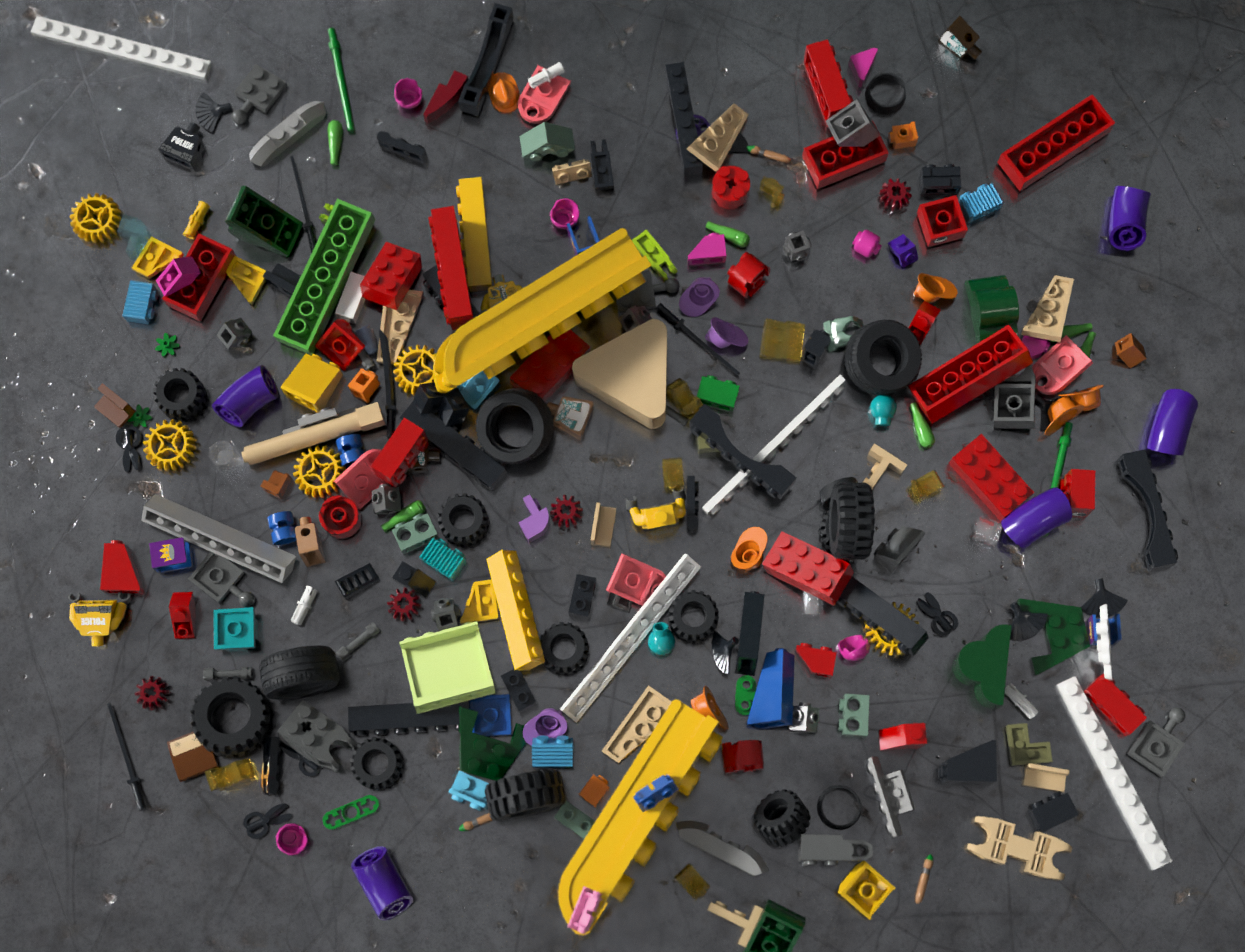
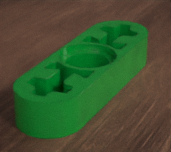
[323,795,380,830]

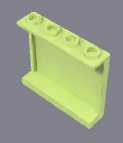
[399,622,495,714]

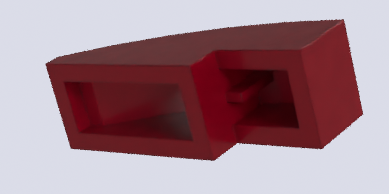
[423,70,468,124]

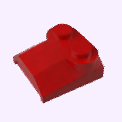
[315,319,365,371]

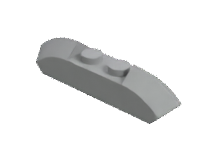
[249,101,326,167]
[676,821,769,876]

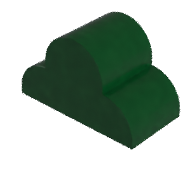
[225,186,303,257]
[965,275,1019,344]
[952,624,1011,710]
[743,899,806,952]

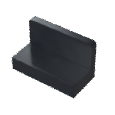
[263,263,301,296]

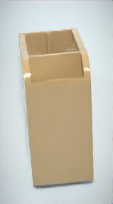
[572,319,667,429]

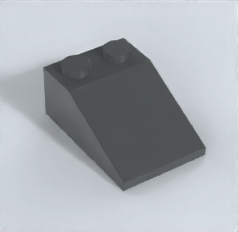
[874,526,926,573]

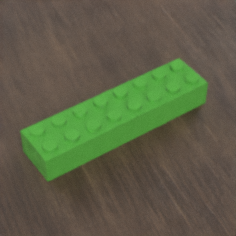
[273,199,376,355]

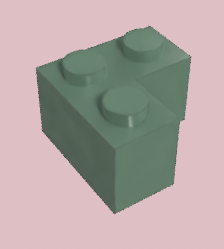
[520,122,575,161]

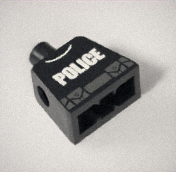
[158,122,203,170]

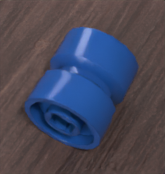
[336,434,365,468]
[267,511,297,545]

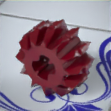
[879,178,912,211]
[550,495,583,529]
[387,588,421,622]
[135,676,170,711]

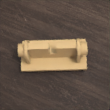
[552,159,592,185]

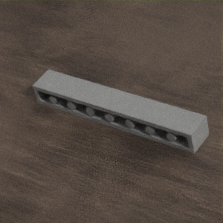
[141,494,296,583]

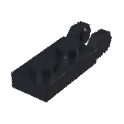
[377,131,428,163]
[590,139,614,191]
[687,476,699,533]
[261,737,281,796]

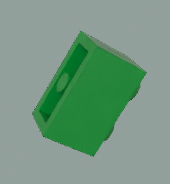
[696,375,740,413]

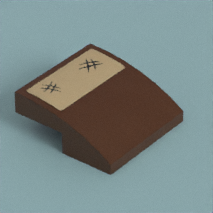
[167,731,219,782]

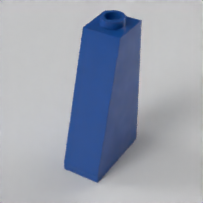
[747,648,795,730]

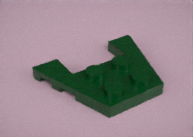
[1017,599,1090,676]
[459,706,526,781]

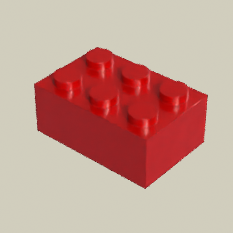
[360,242,422,310]
[371,418,428,488]

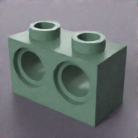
[392,513,439,554]
[838,694,869,738]
[554,801,596,839]

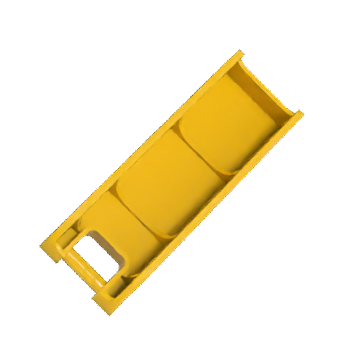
[433,228,652,393]
[559,699,723,936]

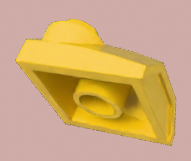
[838,861,895,920]

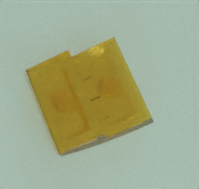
[759,318,805,362]

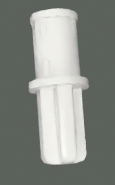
[528,62,565,88]
[291,586,318,625]
[1005,682,1038,719]

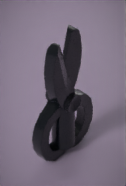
[116,426,142,472]
[917,592,958,636]
[281,744,323,777]
[243,803,292,839]

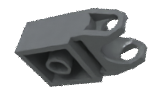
[994,364,1036,429]
[278,700,356,772]
[798,834,873,866]

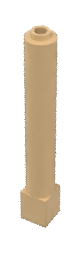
[241,402,386,465]

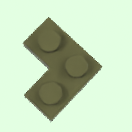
[1006,723,1053,766]

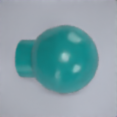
[870,395,897,426]
[648,622,675,655]

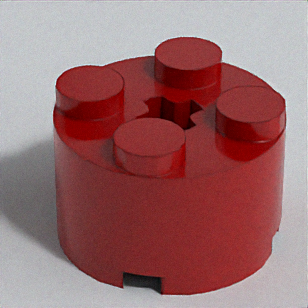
[712,166,750,210]
[727,252,770,298]
[319,495,361,539]
[721,740,764,773]

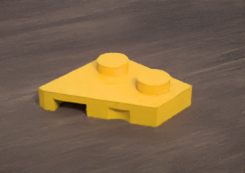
[132,236,184,279]
[226,256,266,305]
[460,579,499,625]

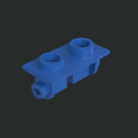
[633,774,678,813]

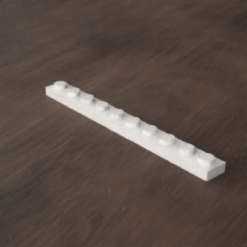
[31,16,212,81]
[702,375,845,517]
[560,554,701,723]
[1056,676,1172,870]

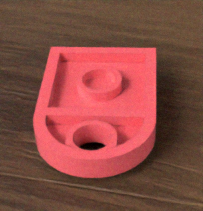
[518,65,571,124]
[1032,335,1093,395]
[334,449,388,509]
[606,554,666,606]

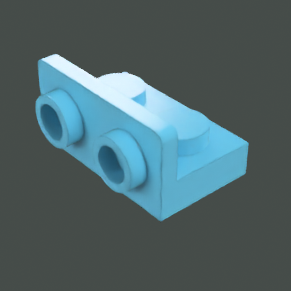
[457,371,500,410]
[448,771,489,811]

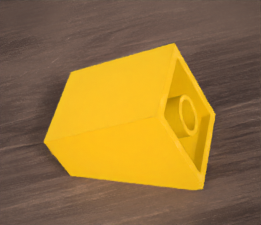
[281,353,343,413]

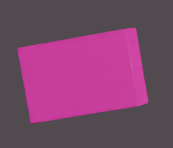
[848,48,878,88]

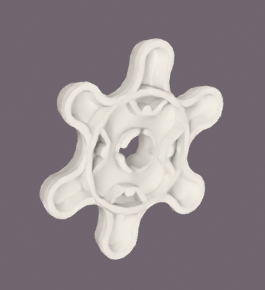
[1096,604,1112,680]

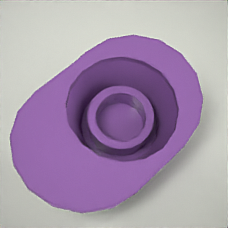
[679,277,720,317]
[705,317,748,348]
[523,708,568,746]

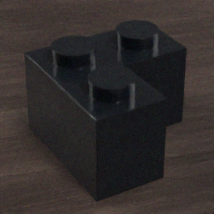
[413,382,470,426]

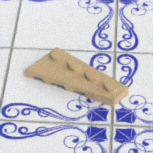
[687,103,749,172]
[1021,275,1074,342]
[377,290,424,365]
[602,685,672,764]

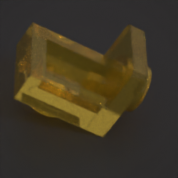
[760,176,785,208]
[662,457,684,488]
[910,470,944,499]
[675,863,710,900]

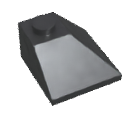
[825,99,880,147]

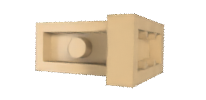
[862,443,907,490]
[707,900,763,947]

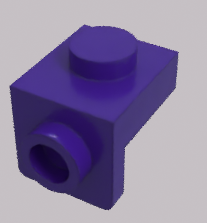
[888,234,918,268]

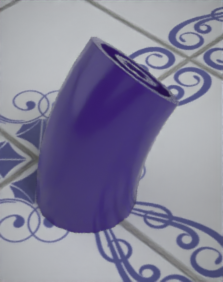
[1109,186,1151,251]
[212,365,278,427]
[1147,389,1198,455]
[1001,487,1072,549]
[351,846,413,920]

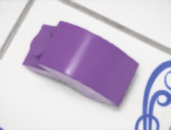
[519,494,550,543]

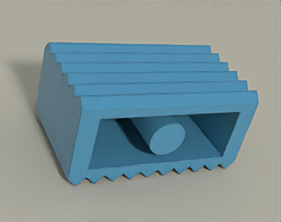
[958,183,1004,223]
[123,280,158,325]
[532,735,573,767]

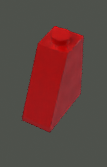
[100,540,145,594]
[878,723,927,751]

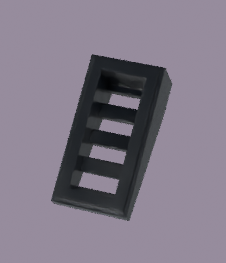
[334,563,380,600]

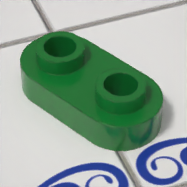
[735,675,756,716]

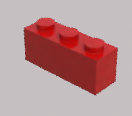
[1083,673,1147,736]

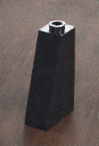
[735,591,765,676]

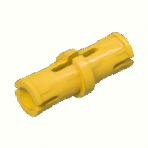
[183,201,210,240]

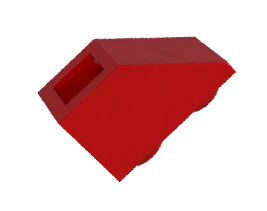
[908,301,941,346]
[169,592,196,639]
[795,643,837,678]

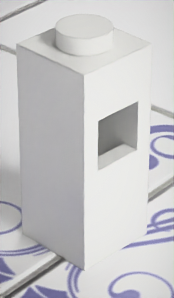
[335,272,365,325]

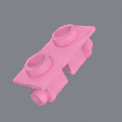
[568,886,602,934]

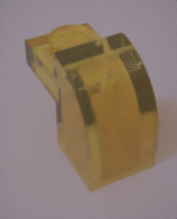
[666,378,703,417]
[205,758,256,791]

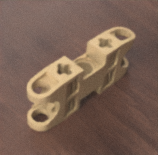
[967,816,1073,880]

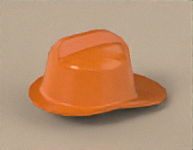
[488,72,520,113]
[914,273,958,303]
[1058,385,1104,411]
[1045,396,1084,436]
[731,527,768,571]
[691,686,729,730]

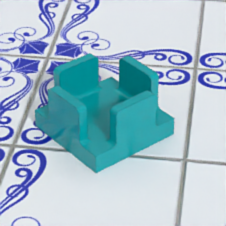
[214,607,258,652]

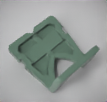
[823,316,864,352]

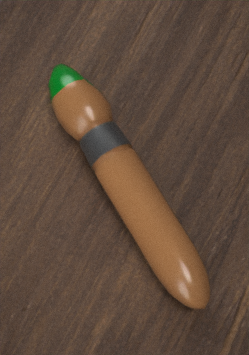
[746,146,791,163]
[459,813,492,831]
[915,854,934,904]

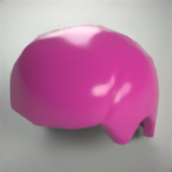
[394,78,422,109]
[550,198,580,230]
[838,635,870,661]
[276,823,308,855]

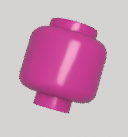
[852,230,882,258]

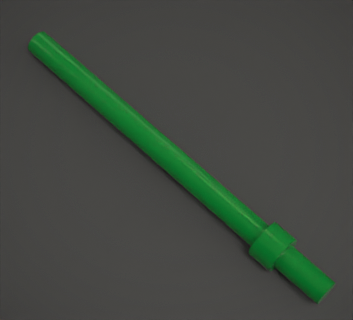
[328,28,355,132]
[1046,422,1073,535]

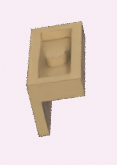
[590,502,616,548]
[1022,763,1070,793]

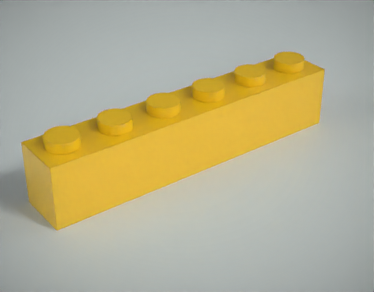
[456,177,492,292]
[486,550,545,671]

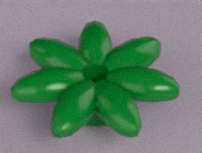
[155,333,180,357]
[128,404,152,427]

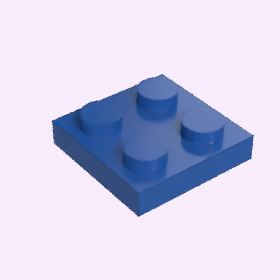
[470,694,512,737]

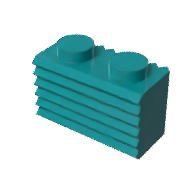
[420,538,467,581]

